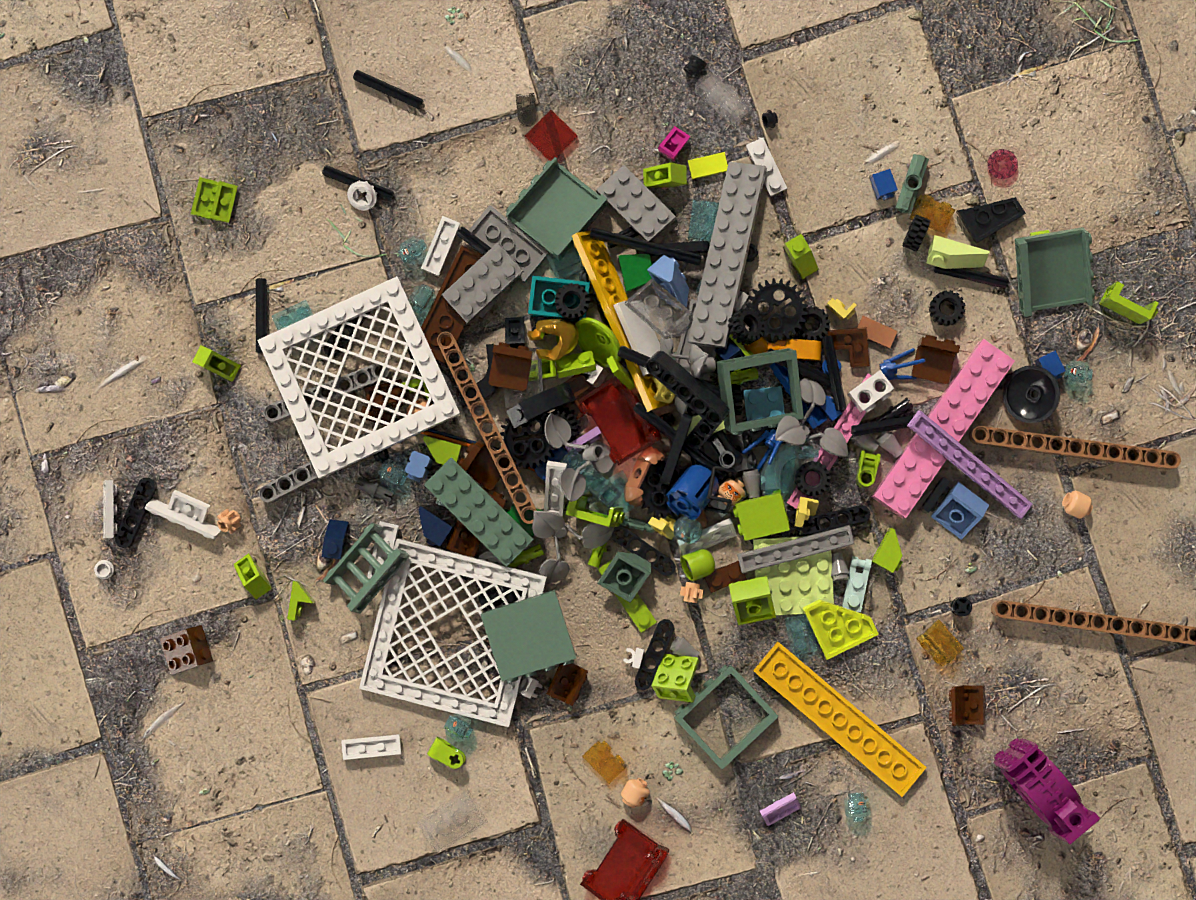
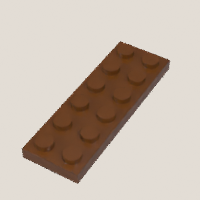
[421,245,483,364]

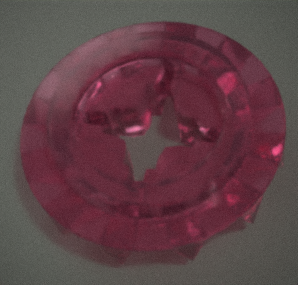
[987,149,1018,180]

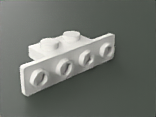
[145,490,221,539]

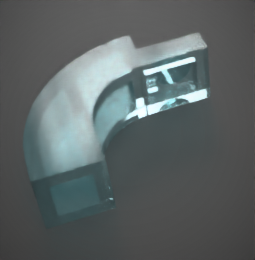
[760,444,819,490]
[559,448,622,508]

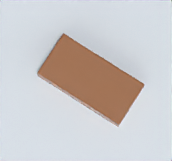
[857,316,898,349]

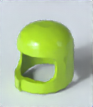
[680,549,715,582]

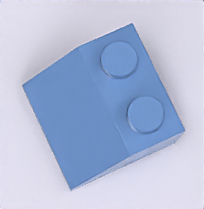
[647,255,689,309]
[931,482,989,540]

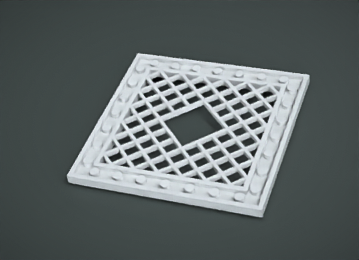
[257,277,461,479]
[359,538,547,727]

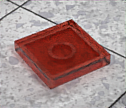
[524,110,578,161]

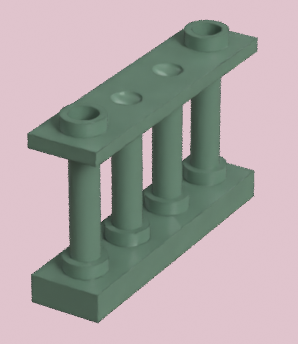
[323,523,410,614]

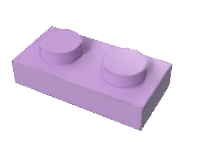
[565,426,602,455]

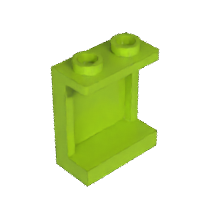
[1099,281,1159,324]
[733,489,790,541]
[566,496,625,527]

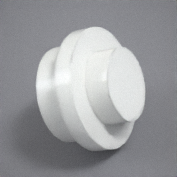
[94,560,114,579]

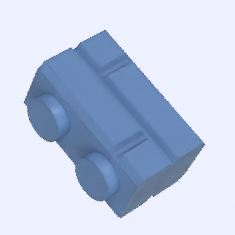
[405,451,433,483]

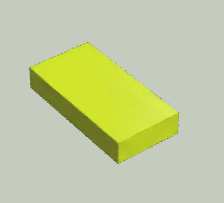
[688,152,728,180]

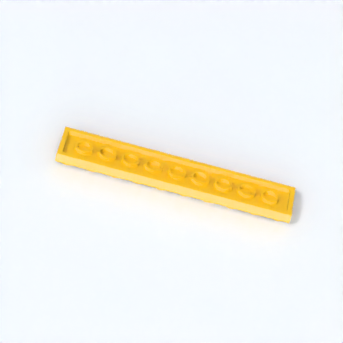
[572,230,673,412]
[753,641,927,797]

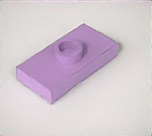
[760,792,801,826]

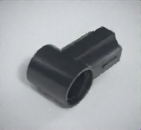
[708,430,743,468]
[478,585,518,610]

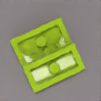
[190,177,238,223]

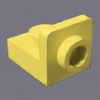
[825,298,856,321]
[652,376,675,404]
[795,497,819,527]
[648,516,681,540]

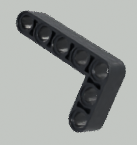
[646,351,729,449]

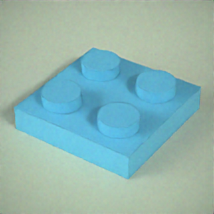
[743,386,785,421]

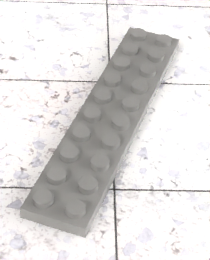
[688,162,767,349]

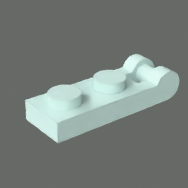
[842,556,872,612]

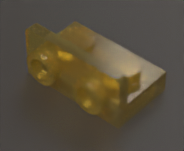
[909,194,955,234]
[916,619,964,667]
[582,739,626,784]

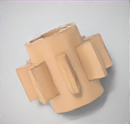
[217,509,241,534]
[680,582,704,603]

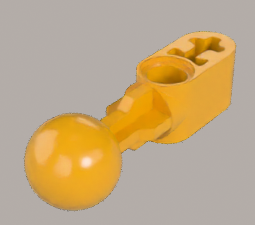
[744,337,822,362]

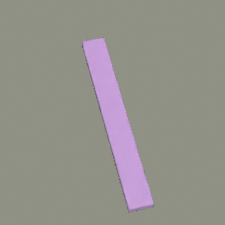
[907,410,1033,519]

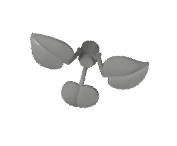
[660,329,716,415]
[775,377,848,457]
[545,413,620,502]
[532,511,614,584]

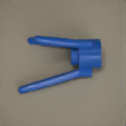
[879,348,925,381]
[742,429,783,472]

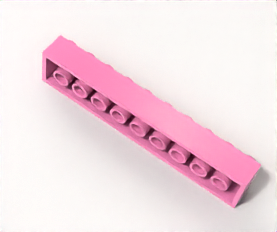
[871,339,1015,519]

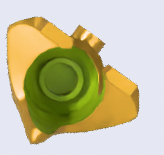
[527,319,579,361]

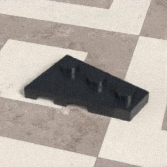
[956,197,1026,244]

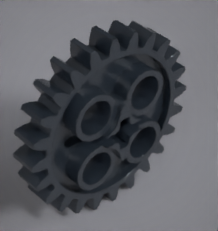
[746,278,808,341]
[499,412,558,469]
[635,456,688,519]

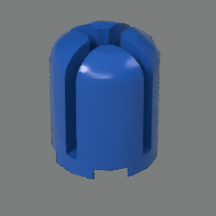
[666,465,719,520]

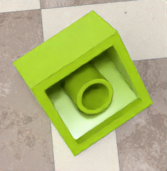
[729,576,776,626]

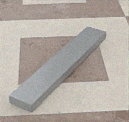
[737,525,855,573]

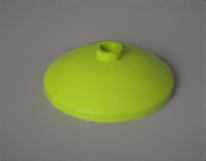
[575,318,621,368]

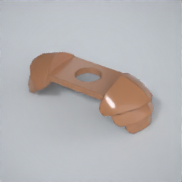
[624,446,664,507]

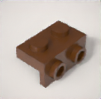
[364,379,407,413]
[446,522,480,558]
[546,663,588,706]

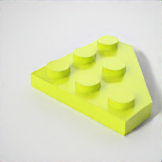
[803,599,879,660]

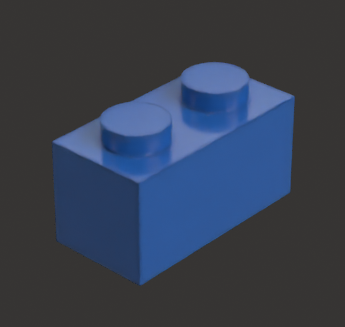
[819,395,842,422]

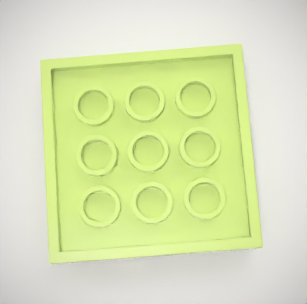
[753,536,834,615]

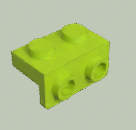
[555,350,596,378]

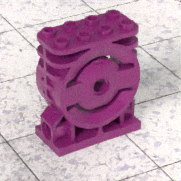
[993,738,1100,844]

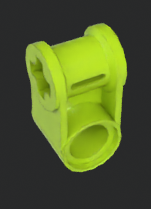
[856,450,881,488]
[427,737,466,769]

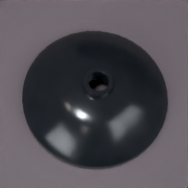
[1003,365,1060,423]

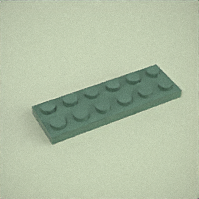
[424,457,534,567]

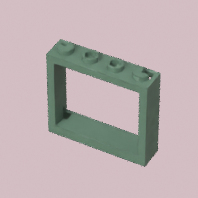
[717,348,804,435]
[674,665,779,769]

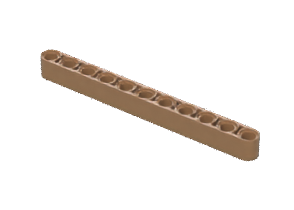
[437,332,537,524]
[969,426,1181,470]
[991,600,1196,645]

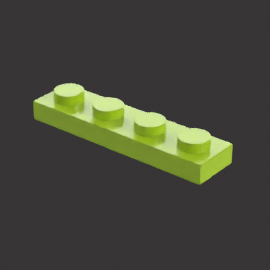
[598,559,657,633]

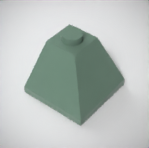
[597,552,651,602]

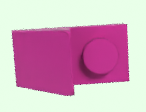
[658,126,690,161]

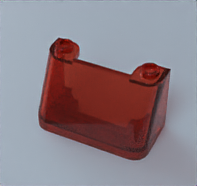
[578,376,662,466]
[580,819,669,900]

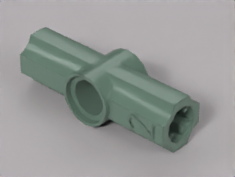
[895,154,929,214]

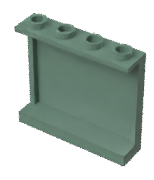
[506,157,608,261]
[1015,227,1095,317]
[480,589,577,683]

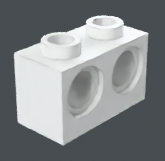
[847,370,894,413]

